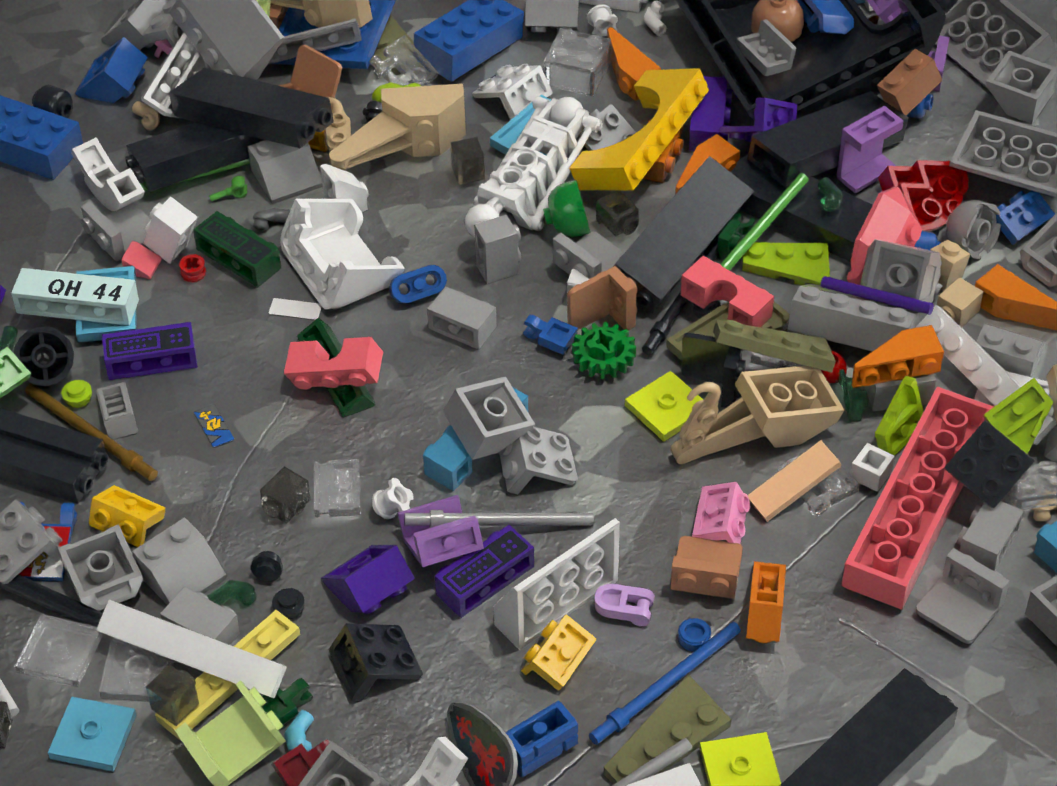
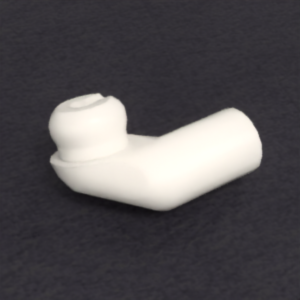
[644,1,667,36]

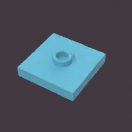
[48,697,137,772]

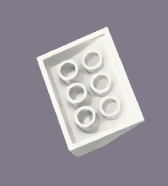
[494,518,620,650]

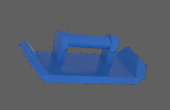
[797,0,854,34]

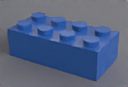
[413,0,524,82]
[0,95,83,180]

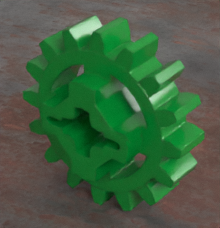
[572,322,636,379]

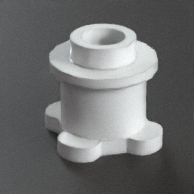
[587,5,618,39]
[372,478,413,520]

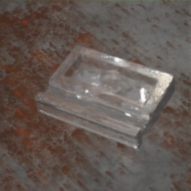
[314,459,361,518]

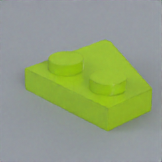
[875,376,923,456]
[983,378,1054,454]

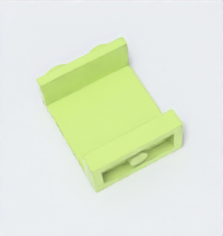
[174,680,286,786]

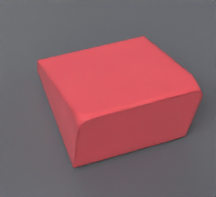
[122,241,162,280]

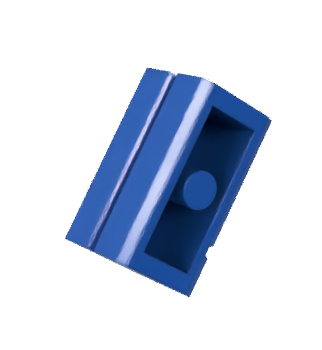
[505,701,578,778]

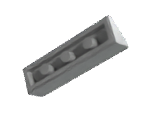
[268,19,362,64]

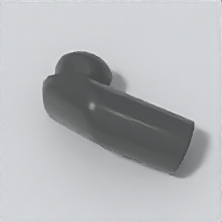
[253,208,290,230]

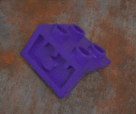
[719,98,797,142]

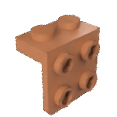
[278,45,342,109]
[567,266,637,330]
[671,536,743,599]

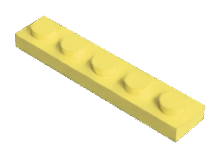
[155,610,300,740]

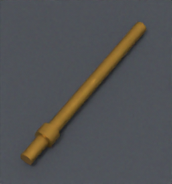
[25,384,158,481]

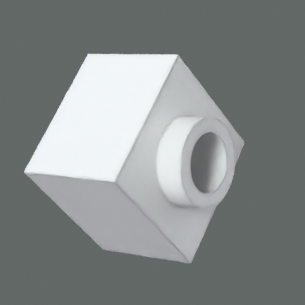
[850,443,895,492]

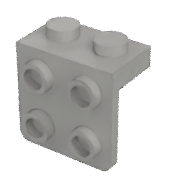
[576,104,636,151]
[81,202,151,261]
[553,232,625,279]
[498,427,578,494]
[0,499,63,584]
[916,548,1010,644]

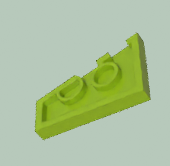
[742,242,830,286]

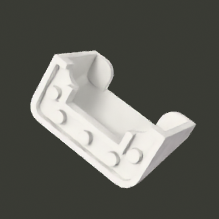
[280,199,405,310]

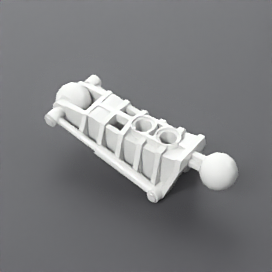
[464,96,602,238]

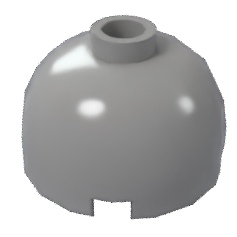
[946,200,1001,259]

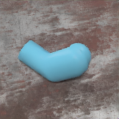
[284,710,314,752]

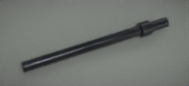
[642,236,719,355]

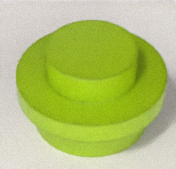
[61,380,92,408]

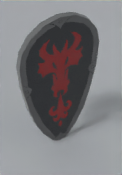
[447,702,518,786]

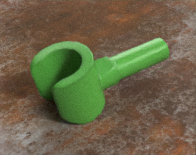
[209,176,247,202]

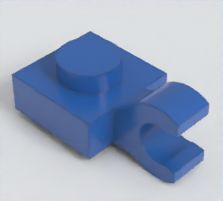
[523,314,578,355]

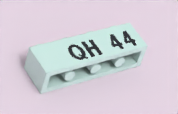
[11,268,139,326]

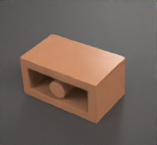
[877,49,942,115]

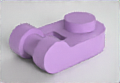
[594,584,655,626]

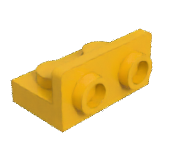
[89,485,166,547]
[521,614,596,691]

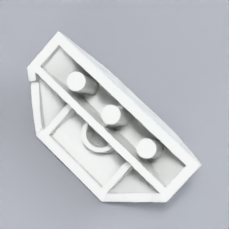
[141,32,211,118]

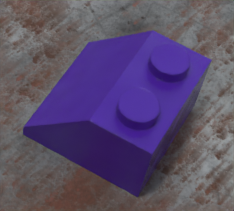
[321,545,415,614]

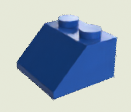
[75,37,148,103]

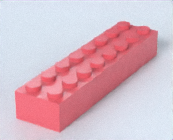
[842,387,994,610]

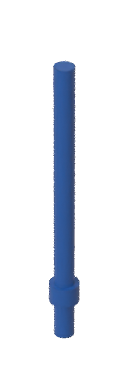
[589,622,741,745]

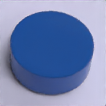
[678,618,711,652]

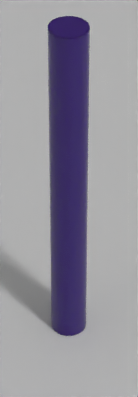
[821,276,934,315]

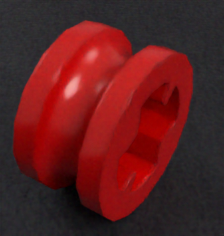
[179,254,207,282]

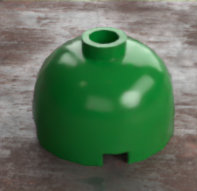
[543,180,591,238]

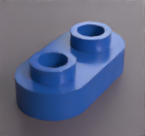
[389,265,447,304]

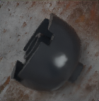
[14,326,74,387]

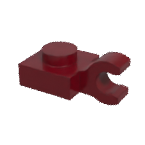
[271,739,330,786]

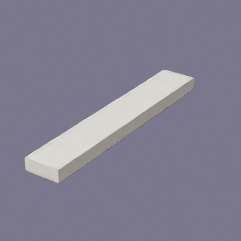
[96,600,287,698]

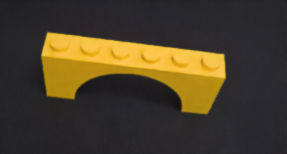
[569,68,709,190]

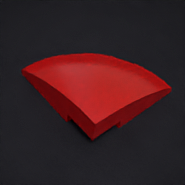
[878,160,968,232]

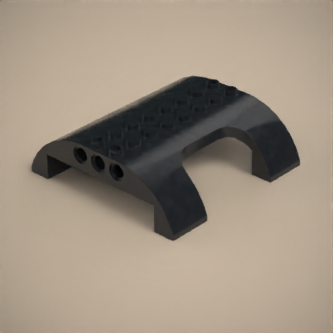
[675,0,946,120]

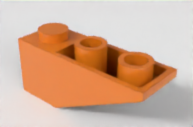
[675,134,740,195]
[975,264,1057,331]
[851,325,944,388]

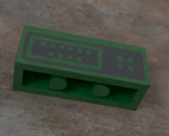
[193,211,281,288]

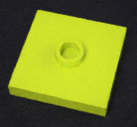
[625,371,703,442]
[700,732,781,786]

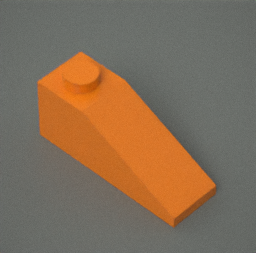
[607,27,661,101]
[746,561,786,643]

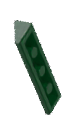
[297,318,376,417]

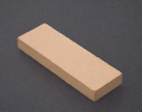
[747,440,842,522]

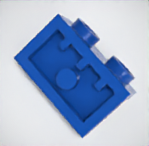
[996,190,1055,245]

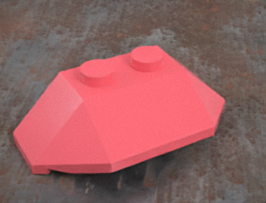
[847,187,923,285]

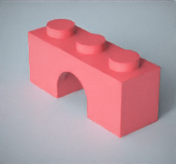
[681,256,774,327]
[284,337,383,390]

